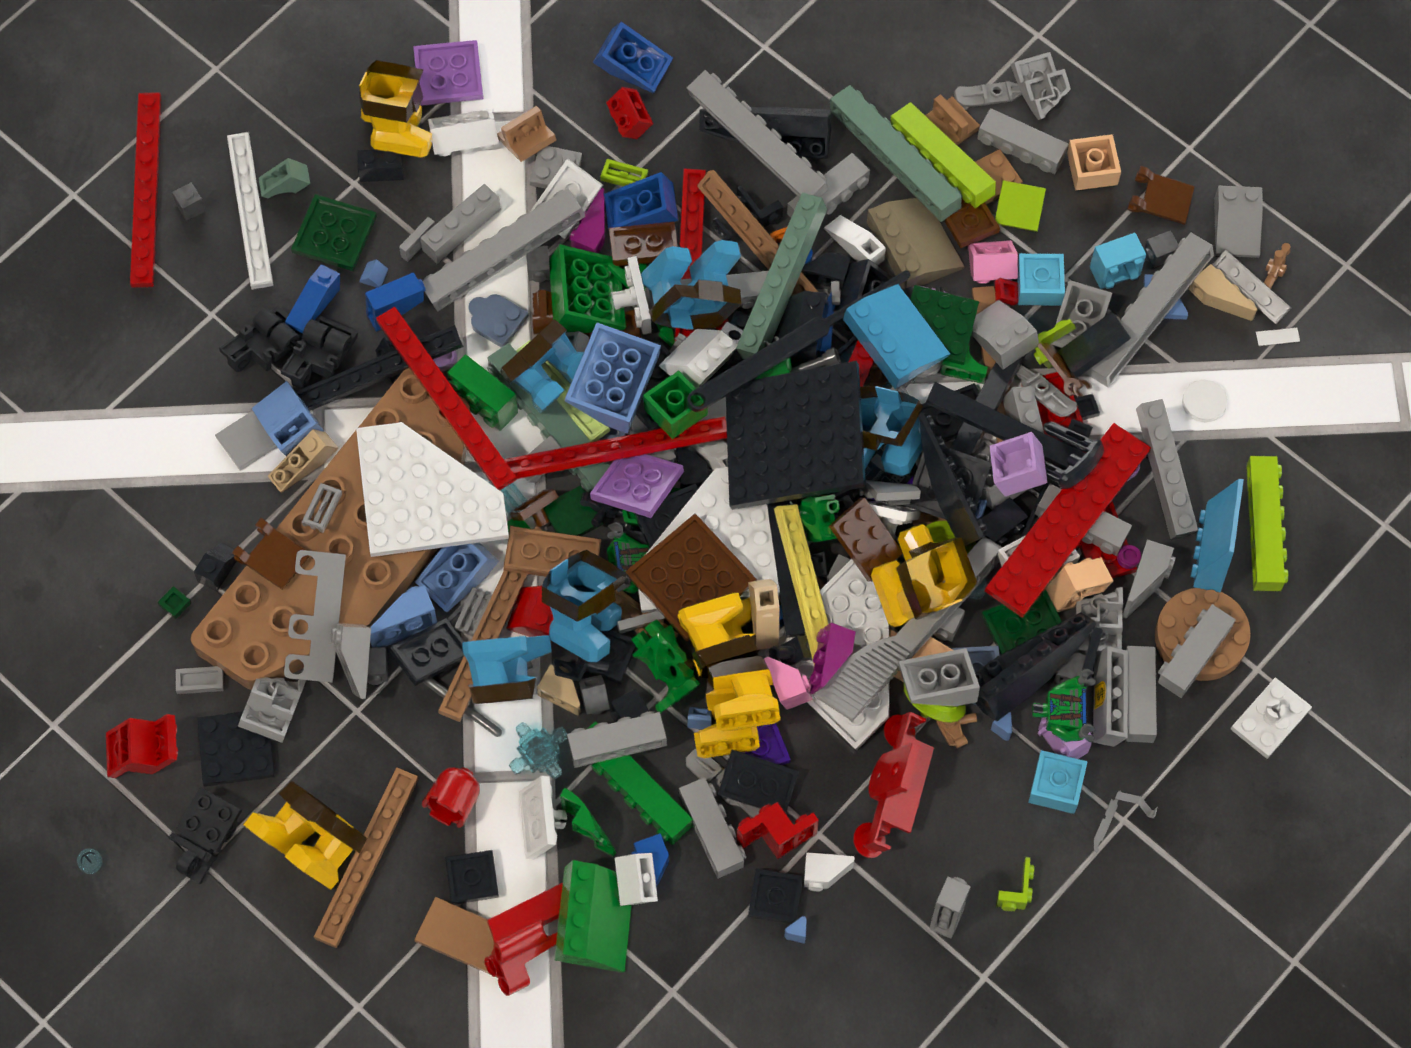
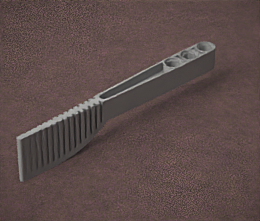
[814,537,1003,721]

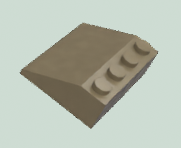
[867,198,965,288]

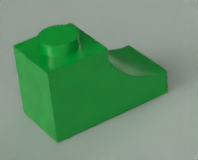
[941,346,988,384]

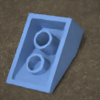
[415,543,499,612]
[370,585,437,648]

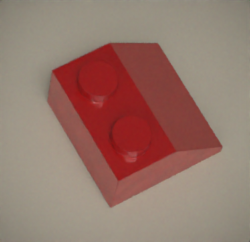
[506,586,554,641]

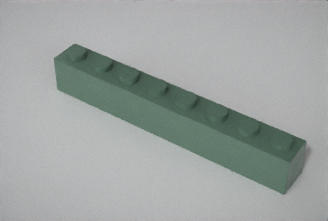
[830,85,962,222]
[736,192,827,360]
[487,343,610,492]

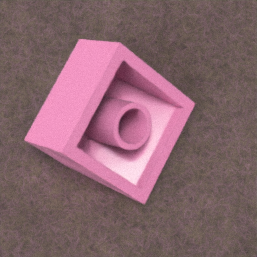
[968,241,1018,283]
[764,657,813,709]

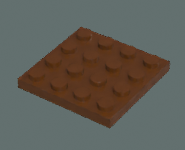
[625,513,757,641]

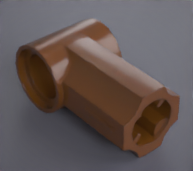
[532,290,553,334]

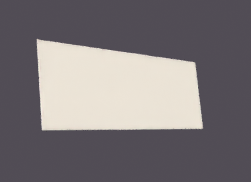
[1256,328,1300,346]

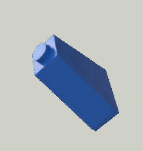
[365,272,426,332]

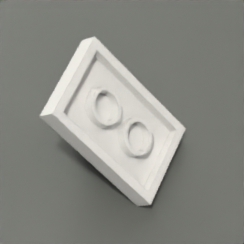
[529,159,603,239]
[612,256,651,334]
[868,501,921,540]
[1231,677,1312,759]
[519,776,567,860]

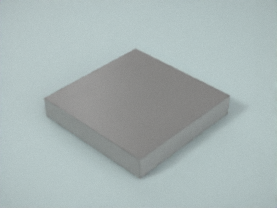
[215,411,277,471]

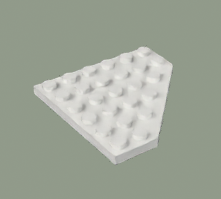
[356,422,509,557]
[639,467,780,613]
[758,559,889,751]

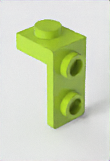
[1034,319,1076,369]
[996,857,1034,911]

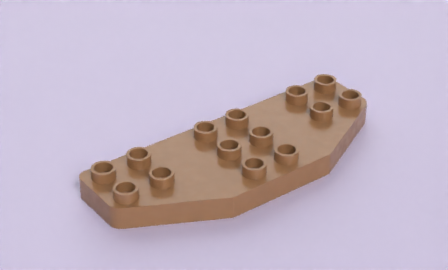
[191,368,471,690]

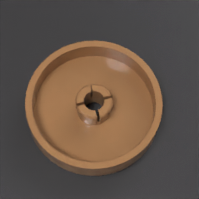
[1155,588,1250,681]

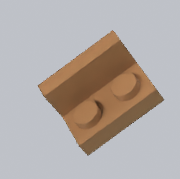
[925,94,980,145]
[497,106,556,162]

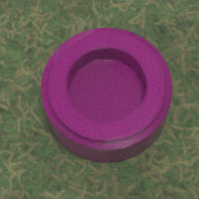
[1117,545,1141,569]

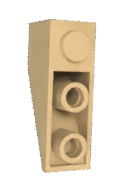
[1189,264,1257,321]
[268,429,339,493]
[748,579,779,650]

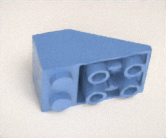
[252,381,324,456]

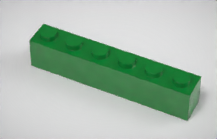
[587,721,693,845]

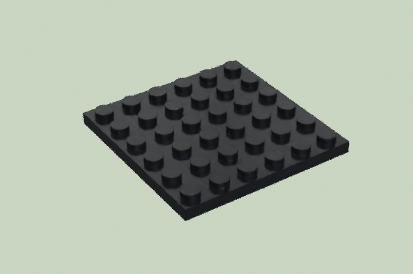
[726,361,866,510]

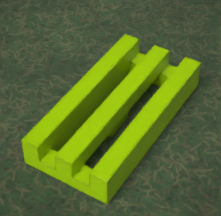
[600,159,648,186]

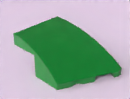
[560,788,616,857]

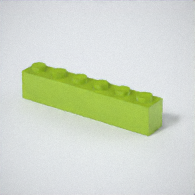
[891,102,996,208]
[1246,456,1288,591]

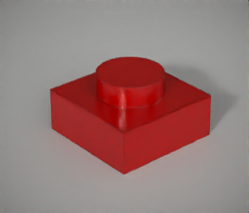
[995,278,1018,306]

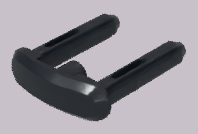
[1043,422,1104,489]

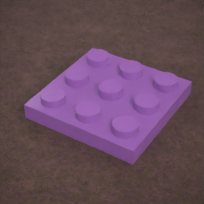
[413,40,484,106]
[590,454,684,518]

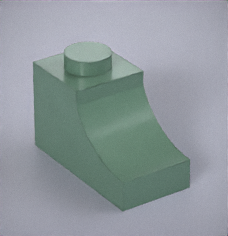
[259,158,310,198]

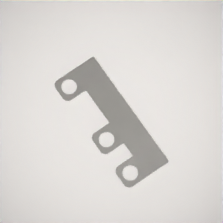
[284,550,346,682]

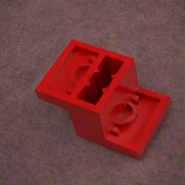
[106,714,178,778]
[737,802,819,859]

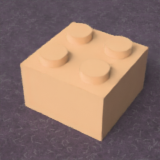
[1067,134,1121,191]

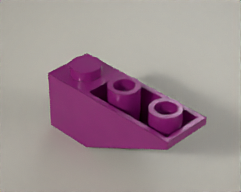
[570,188,605,254]
[809,623,856,694]

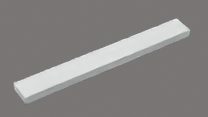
[227,132,273,289]

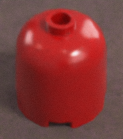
[422,767,480,828]

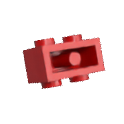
[606,87,653,139]

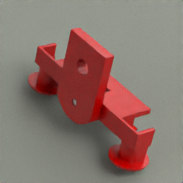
[853,712,934,858]

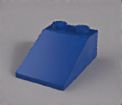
[593,22,673,93]
[604,172,678,230]

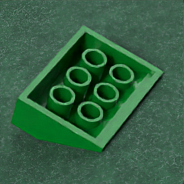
[549,244,626,333]
[554,860,631,973]

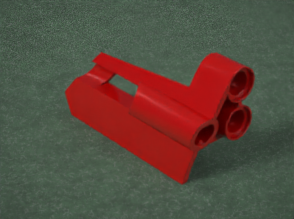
[484,882,563,996]

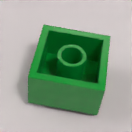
[643,370,708,439]

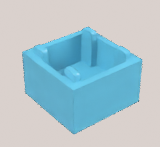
[1090,233,1146,289]
[1017,254,1065,306]
[1028,750,1087,814]

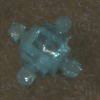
[509,722,568,779]

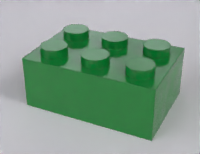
[447,354,518,431]

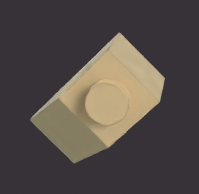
[537,664,581,716]

